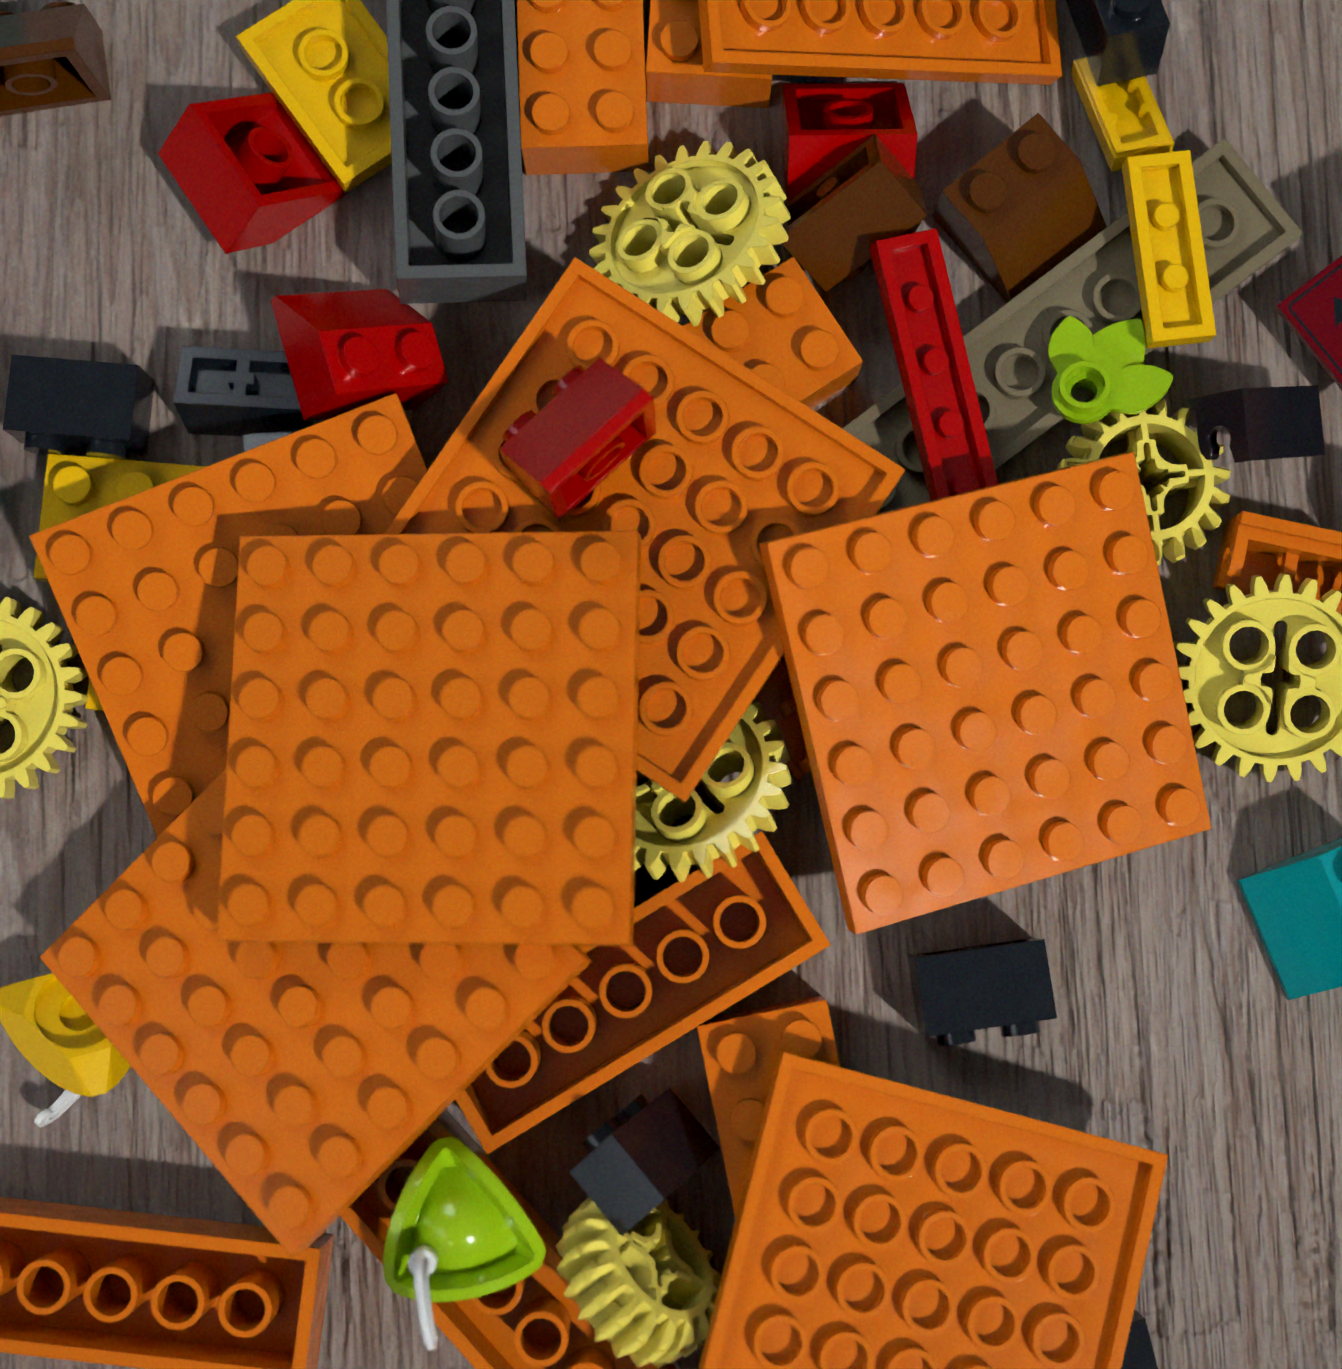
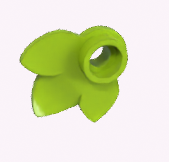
[1048,316,1173,424]

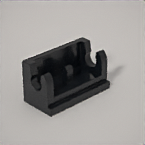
[173,346,314,437]
[1188,385,1326,463]

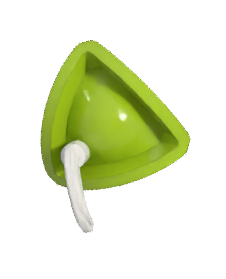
[383,1136,546,1350]

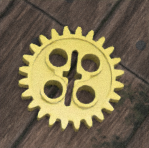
[589,141,791,327]
[1174,573,1342,782]
[0,597,89,799]
[634,702,793,882]

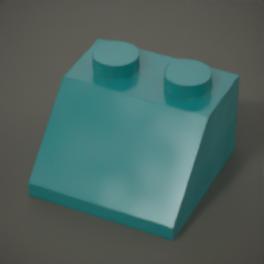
[1236,837,1342,1000]

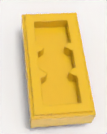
[1071,57,1174,172]

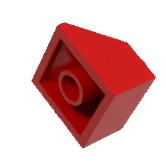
[782,83,918,202]
[158,92,346,254]
[270,289,449,421]
[499,358,656,521]

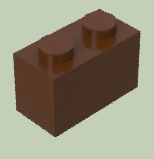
[781,134,928,292]

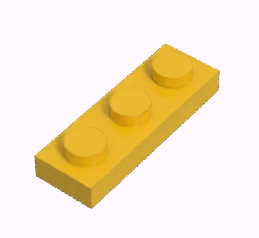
[1121,150,1216,349]

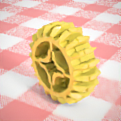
[1057,399,1231,566]
[556,1197,721,1369]

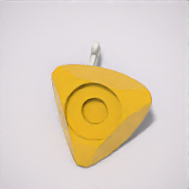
[0,973,131,1127]

